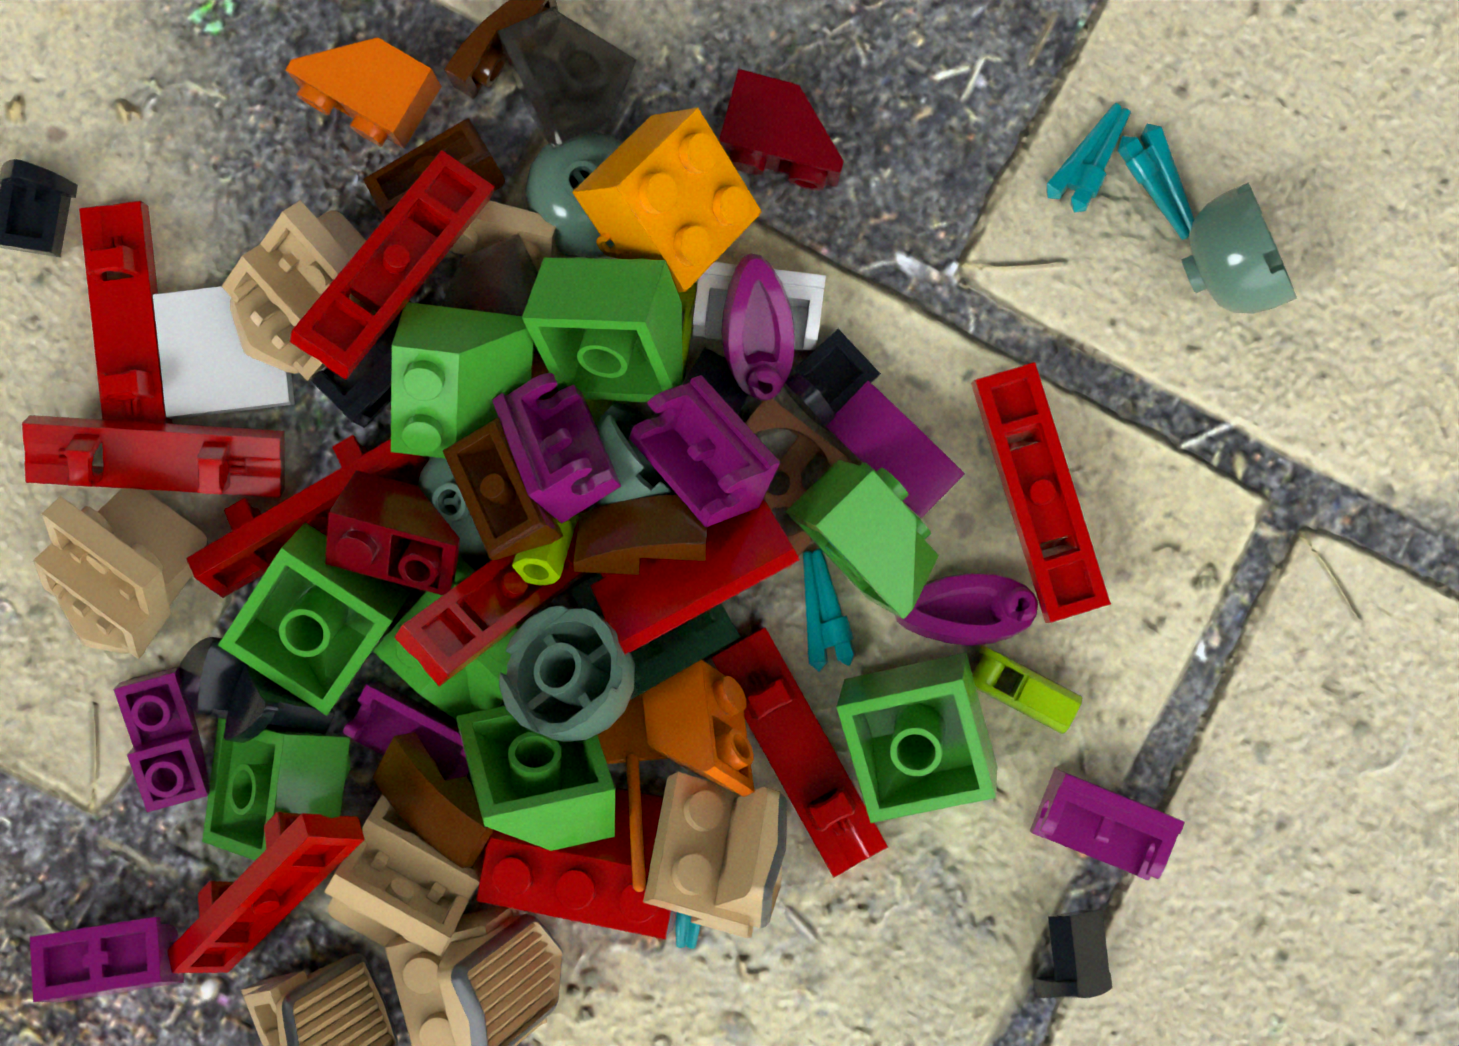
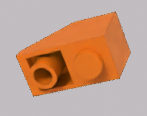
[285,37,442,148]
[642,659,755,797]

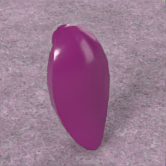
[721,253,795,401]
[894,573,1038,646]

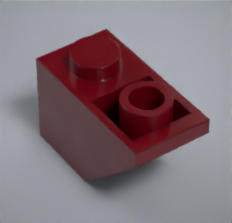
[719,69,844,191]
[325,470,460,595]

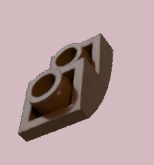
[444,0,560,99]
[573,495,707,575]
[373,732,494,869]

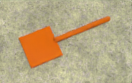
[597,689,669,892]

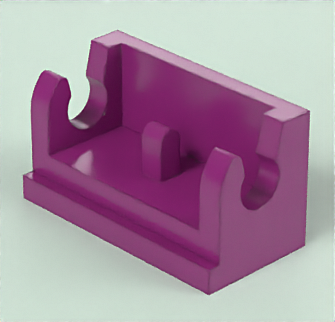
[492,373,621,523]
[629,375,780,527]
[343,681,470,780]
[1030,768,1185,881]
[30,917,184,1002]

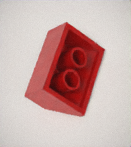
[590,498,800,655]
[476,787,677,940]

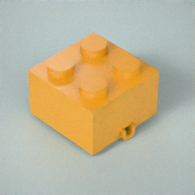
[572,107,762,292]

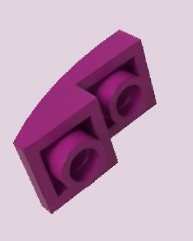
[826,381,965,518]
[113,666,210,813]

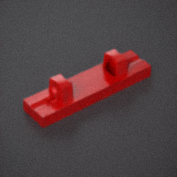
[289,150,495,380]
[79,201,173,424]
[971,362,1111,623]
[22,415,285,498]
[186,435,429,598]
[394,509,588,687]
[711,627,888,878]
[167,812,365,973]

